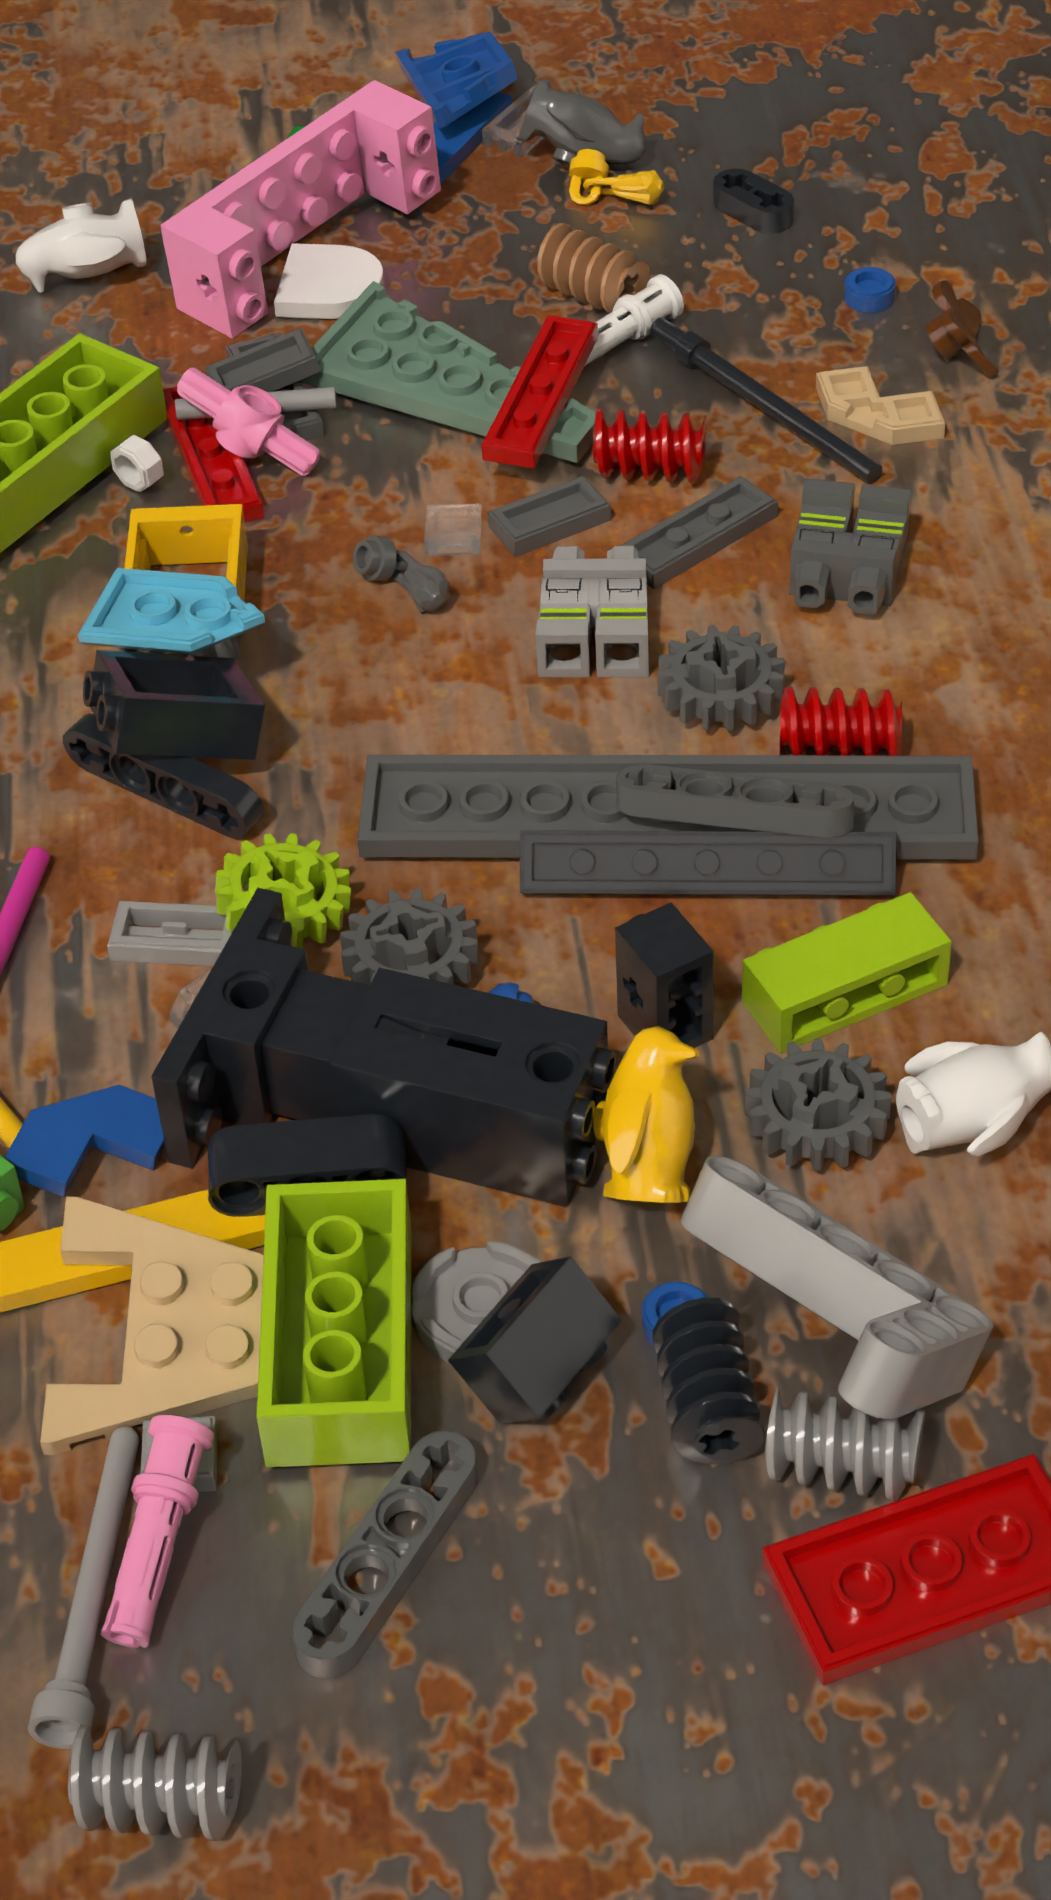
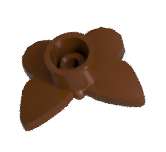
[925,280,999,378]

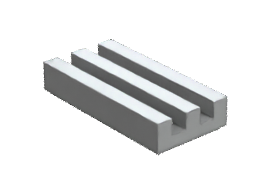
[107,901,233,966]

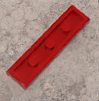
[481,315,598,469]
[163,386,264,523]

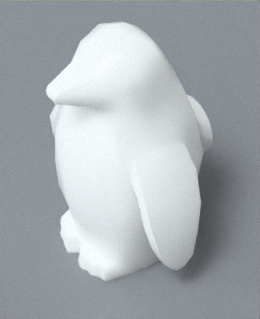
[15,199,147,292]
[896,1032,1051,1156]

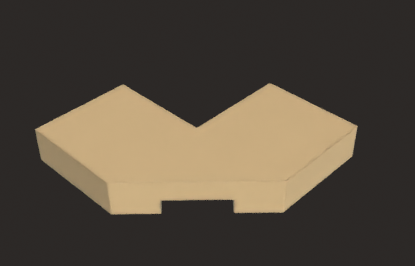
[816,366,945,445]

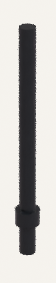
[650,317,882,484]

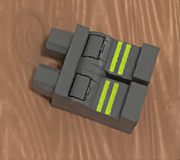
[789,479,912,615]

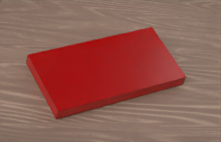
[762,1454,1051,1686]

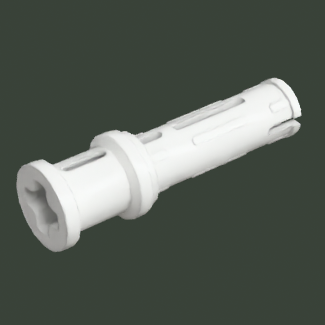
[585,274,684,366]

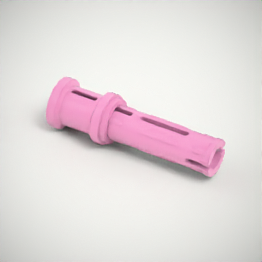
[101,1415,215,1648]

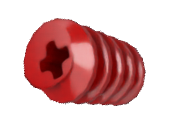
[593,408,707,484]
[779,686,902,756]

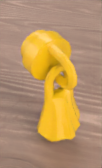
[569,149,664,206]

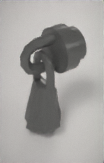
[353,535,451,614]

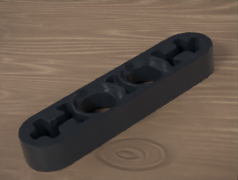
[63,713,264,839]

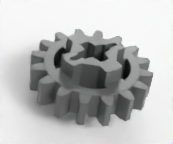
[657,625,785,731]
[340,888,479,985]
[745,1039,891,1171]

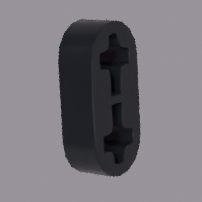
[713,168,794,234]

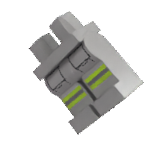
[535,546,649,677]

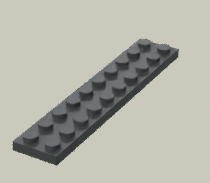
[357,755,978,860]

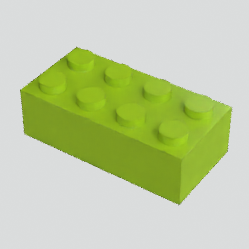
[256,1179,412,1468]

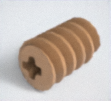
[537,223,650,314]

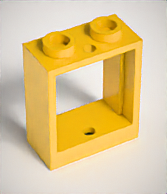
[124,504,248,635]

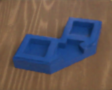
[4,1085,165,1197]

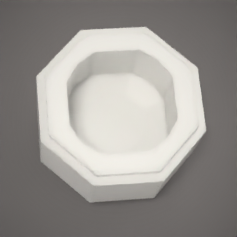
[110,435,164,493]

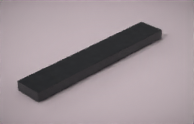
[520,830,896,895]

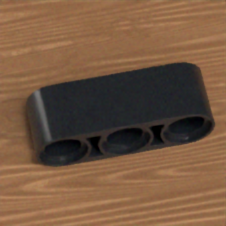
[208,1114,407,1217]

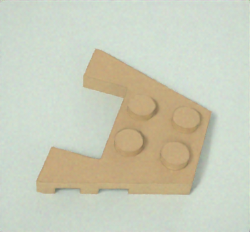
[40,1196,264,1455]

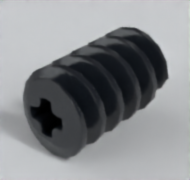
[652,1297,765,1465]

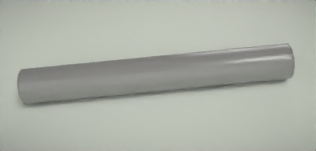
[175,387,337,421]

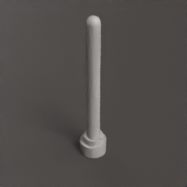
[28,1426,139,1749]

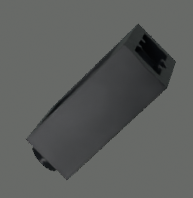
[83,650,265,760]

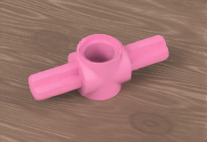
[177,367,320,476]

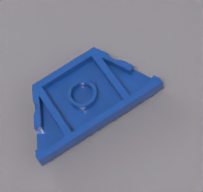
[395,32,518,129]

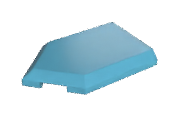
[78,568,265,654]

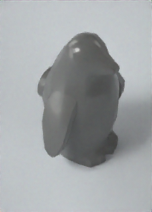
[518,78,646,167]

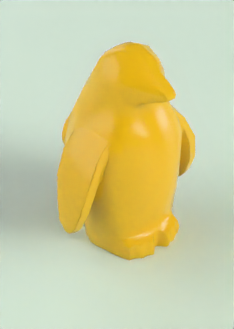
[593,1026,699,1203]

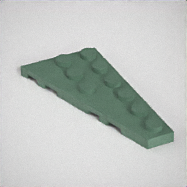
[300,281,596,463]

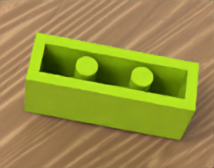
[742,892,952,1054]

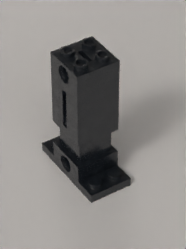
[151,888,616,1208]

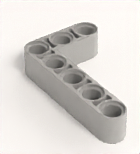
[681,1156,993,1420]

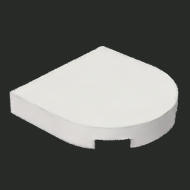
[274,243,384,319]

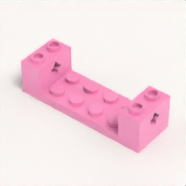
[160,80,441,339]

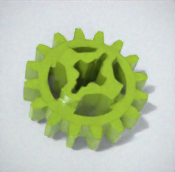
[215,833,351,949]

